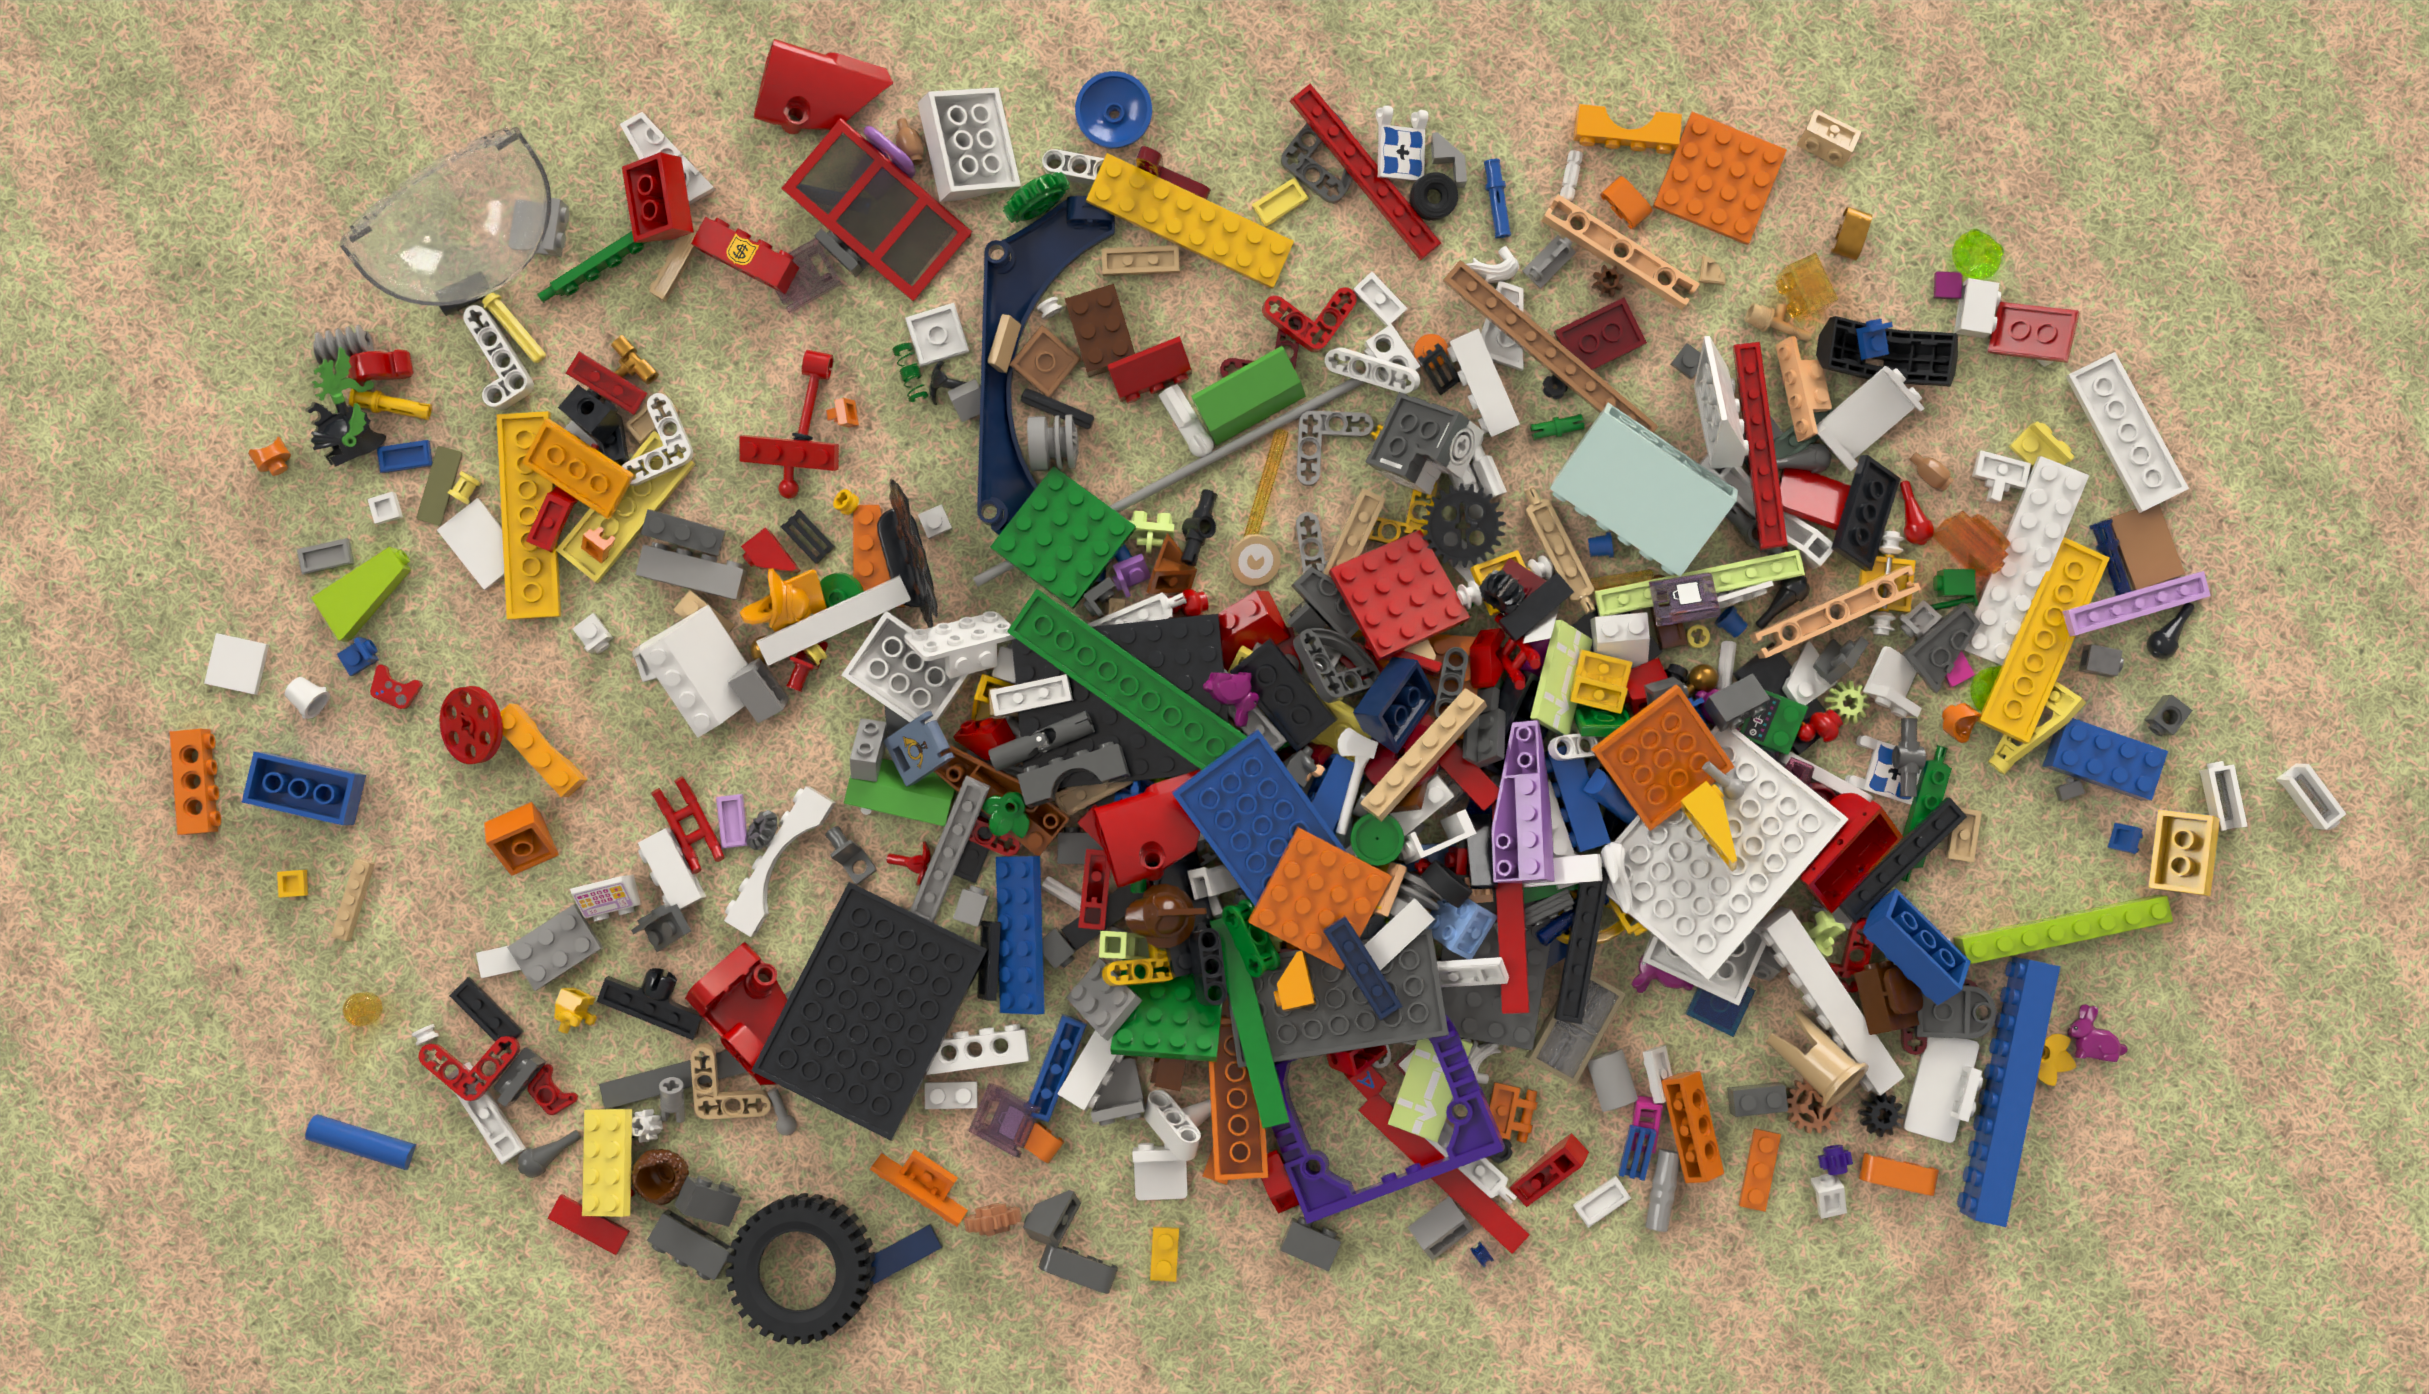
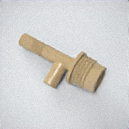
[1745,303,1812,342]

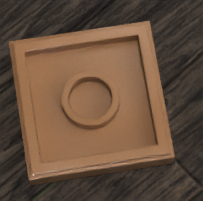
[1009,325,1081,397]

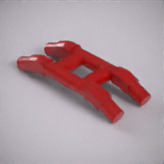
[1494,613,1541,690]
[651,776,725,874]

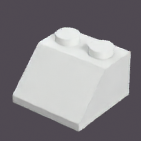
[1590,613,1650,668]

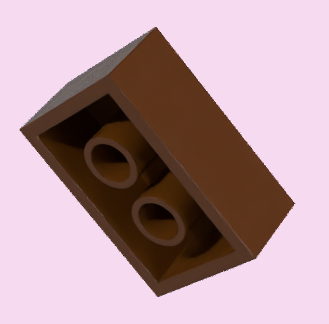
[1065,284,1135,377]

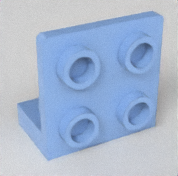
[1428,898,1497,959]

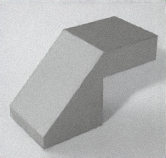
[1431,132,1467,188]

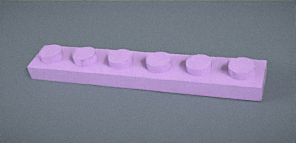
[2063,571,2211,636]

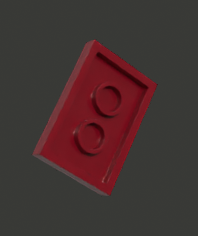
[1554,297,1647,371]

